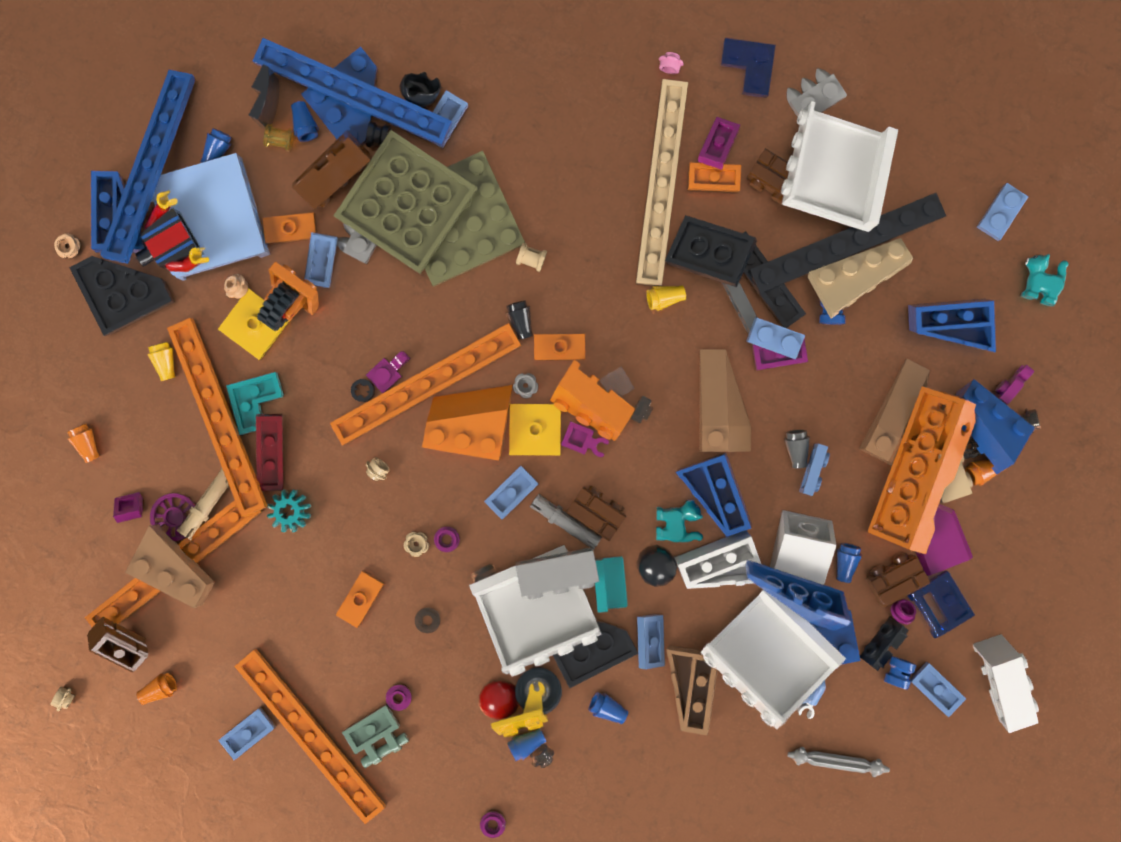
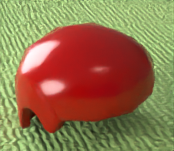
[479,680,519,720]

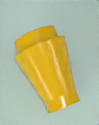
[646,285,686,311]
[147,342,176,381]

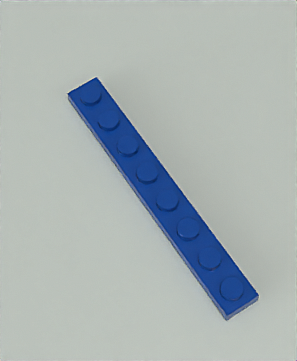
[253,38,453,146]
[100,70,196,264]

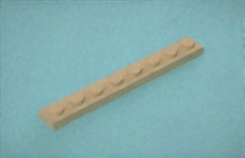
[636,79,688,286]

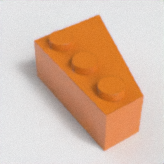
[550,359,635,441]

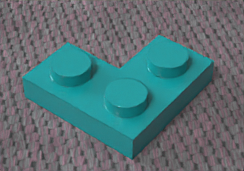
[226,372,284,435]

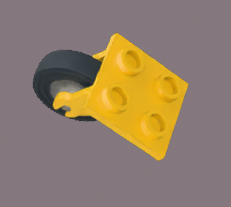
[491,668,562,737]

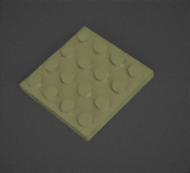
[334,130,478,274]
[425,151,525,287]

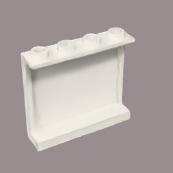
[781,101,898,232]
[469,545,602,676]
[701,590,846,729]

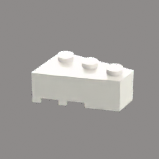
[674,530,761,589]

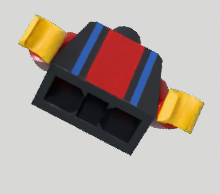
[135,190,209,272]

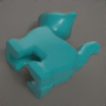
[1020,254,1069,307]
[656,500,703,542]

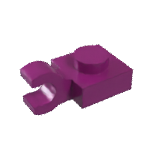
[366,351,411,393]

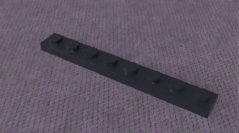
[748,193,946,294]

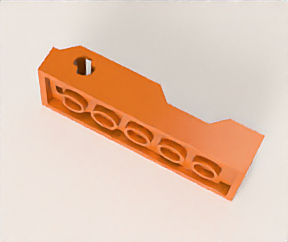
[868,386,976,554]

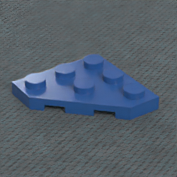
[301,47,378,145]

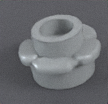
[513,373,538,398]

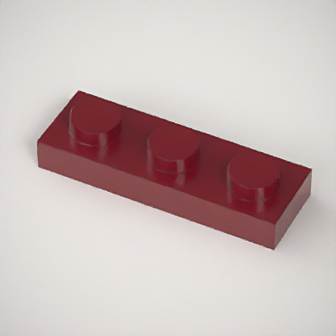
[256,414,283,491]

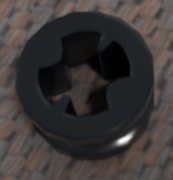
[351,379,375,402]

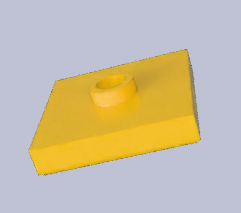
[218,288,289,360]
[509,404,561,456]

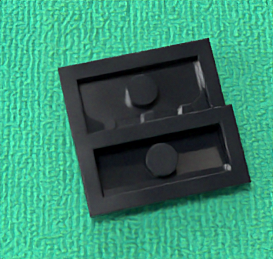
[249,64,279,131]

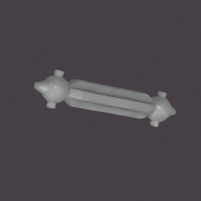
[787,747,890,777]

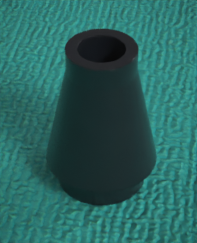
[506,300,533,340]

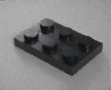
[665,215,757,287]

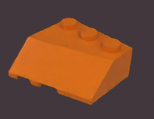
[422,385,513,461]

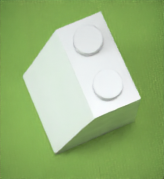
[770,510,836,585]

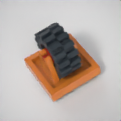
[257,261,319,331]

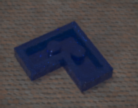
[720,38,776,98]

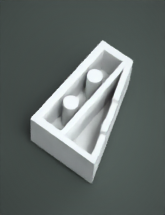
[973,634,1039,733]

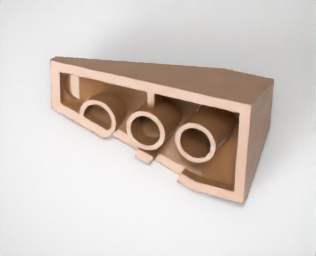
[699,349,751,452]
[859,359,930,466]

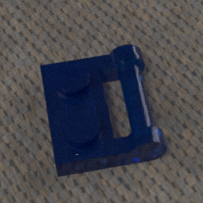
[907,570,975,638]

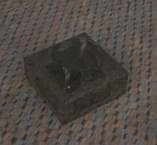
[630,396,653,423]

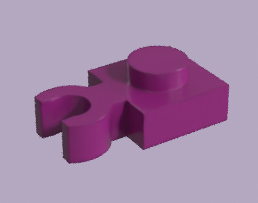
[995,364,1034,405]
[561,421,609,457]

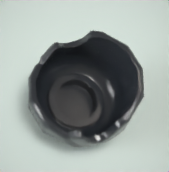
[399,72,442,107]
[637,545,677,587]

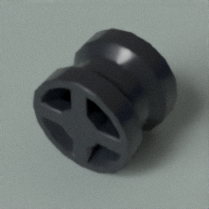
[366,121,391,148]

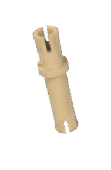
[177,468,229,540]

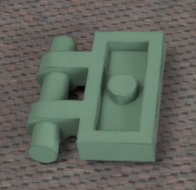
[342,704,409,768]

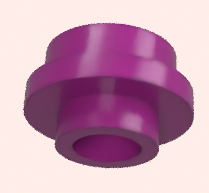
[434,527,460,552]
[891,599,916,625]
[386,684,412,711]
[480,811,506,838]

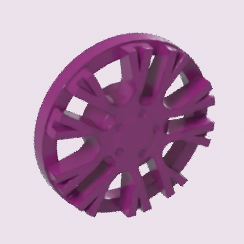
[150,493,195,541]

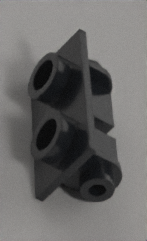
[860,617,909,671]

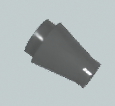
[784,430,810,468]

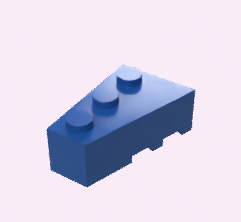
[91,171,147,253]
[955,379,1035,475]
[676,452,752,537]

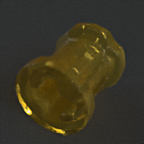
[263,124,294,152]

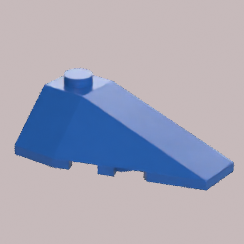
[745,560,851,631]

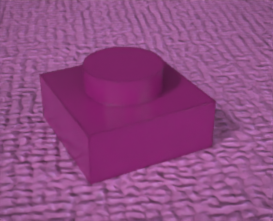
[113,492,143,523]

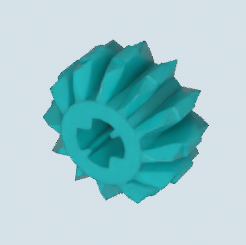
[267,489,311,532]

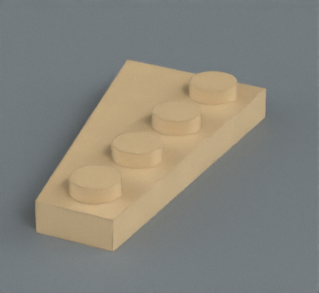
[808,238,913,319]

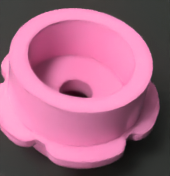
[659,52,684,74]

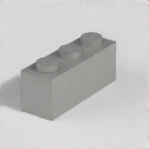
[516,547,599,599]

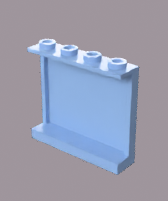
[151,153,270,280]

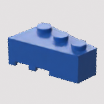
[908,299,996,353]

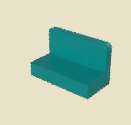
[595,556,628,613]

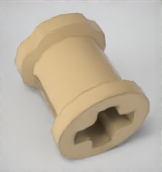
[516,242,547,272]

